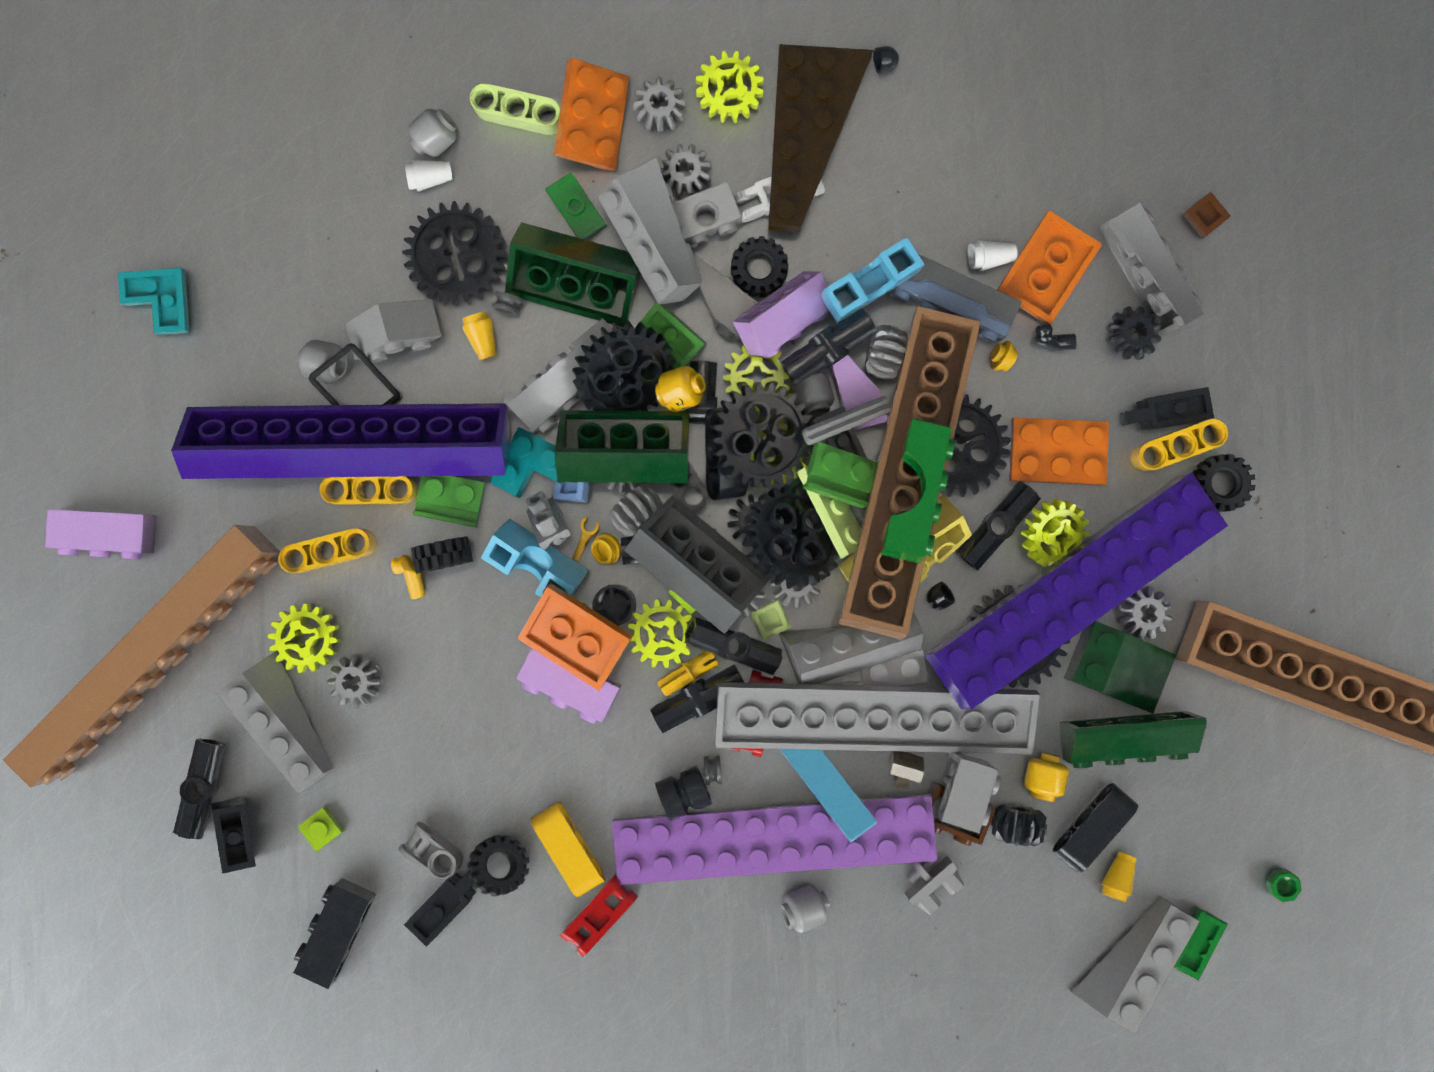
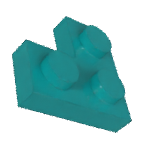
[118,268,190,335]
[490,427,561,498]

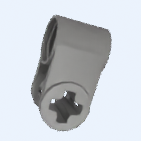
[398,822,463,879]

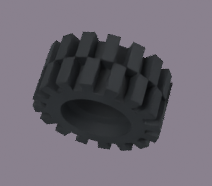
[731,236,789,298]
[1192,454,1256,512]
[410,536,473,574]
[467,835,530,897]

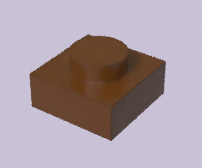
[1182,192,1231,239]

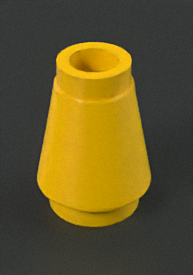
[462,311,497,360]
[1101,852,1137,903]

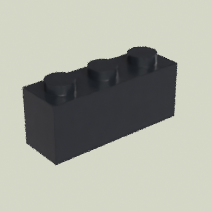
[293,878,376,989]

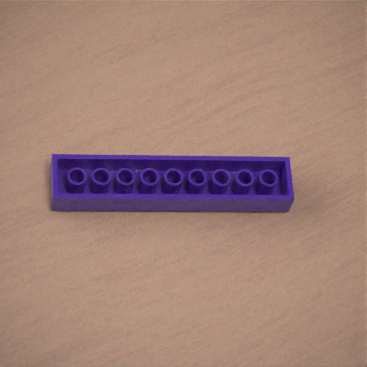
[171,403,511,479]
[924,472,1228,710]

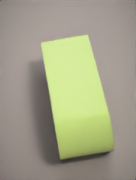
[470,83,560,135]

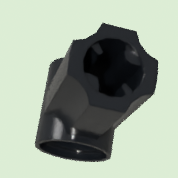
[684,360,718,424]

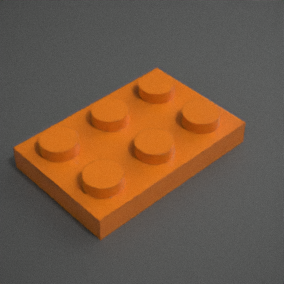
[554,58,629,171]
[997,210,1103,325]
[1009,417,1109,485]
[517,583,633,691]

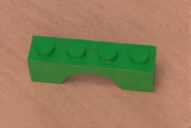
[881,419,955,564]

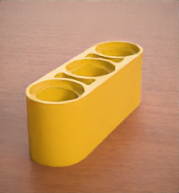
[1130,419,1228,472]
[319,476,418,505]
[278,528,377,573]
[530,802,606,898]

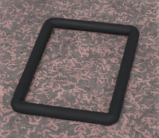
[308,343,400,405]

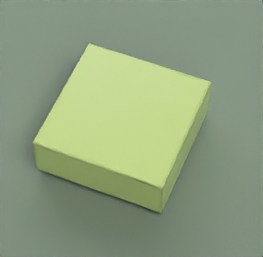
[750,599,792,641]

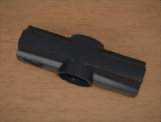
[781,308,877,386]
[956,481,1041,571]
[684,617,783,675]
[650,664,745,733]
[173,738,226,839]

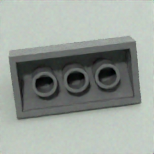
[624,495,771,634]

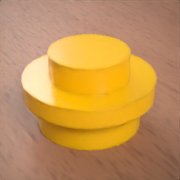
[989,341,1018,372]
[591,533,621,565]

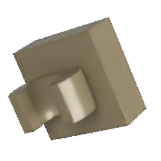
[889,751,924,791]

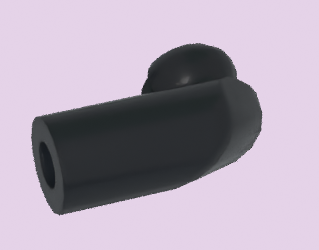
[1034,325,1077,351]

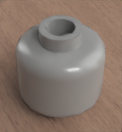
[409,109,457,157]
[297,340,348,384]
[789,372,835,419]
[780,885,830,933]

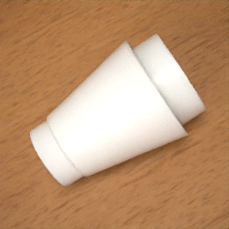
[404,160,453,192]
[967,240,1017,272]

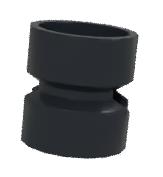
[593,584,637,626]
[655,765,712,821]

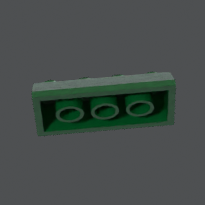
[505,222,641,327]
[555,410,689,483]
[1060,711,1207,768]

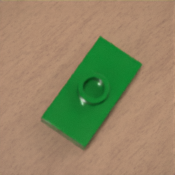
[545,172,607,240]
[1174,906,1228,981]

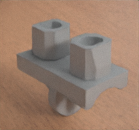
[526,491,571,550]
[905,856,964,915]

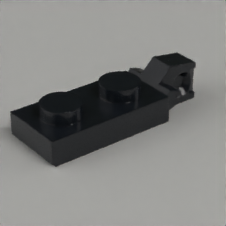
[1120,387,1214,430]
[404,869,476,947]

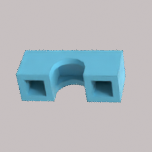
[820,237,925,324]
[481,518,589,597]

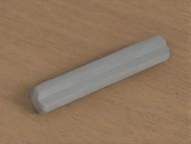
[802,396,891,445]

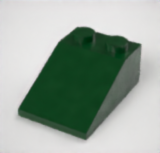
[1064,621,1176,714]

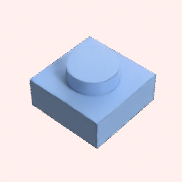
[553,481,590,502]

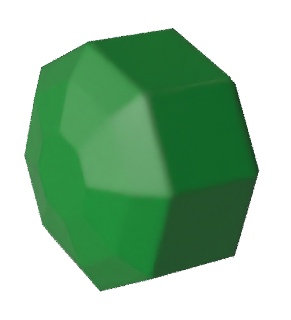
[1266,868,1302,902]

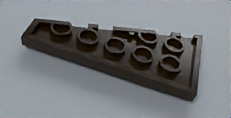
[768,44,874,232]

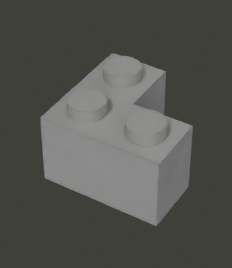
[345,299,442,363]
[937,752,1001,833]

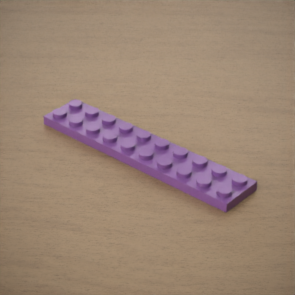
[612,794,938,885]

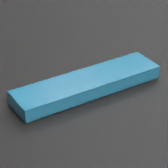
[779,749,877,843]

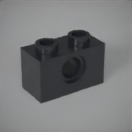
[211,796,256,874]

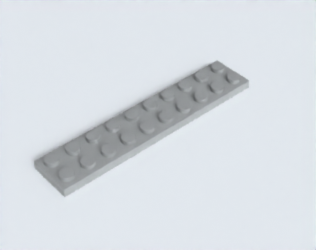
[715,682,1040,754]

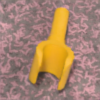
[572,517,600,561]

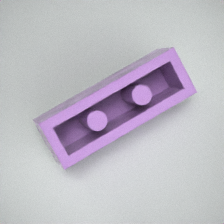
[733,271,829,358]
[45,509,156,559]
[516,648,622,724]

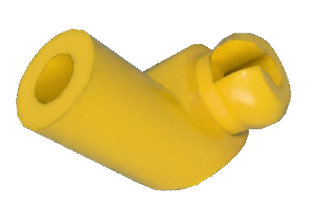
[391,555,426,599]

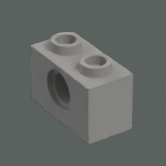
[672,181,742,248]

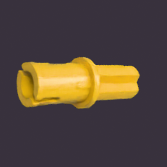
[657,651,719,696]

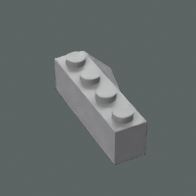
[598,157,703,304]
[1099,203,1204,337]
[502,318,626,434]
[779,611,924,685]
[217,651,333,794]
[1070,896,1199,1034]

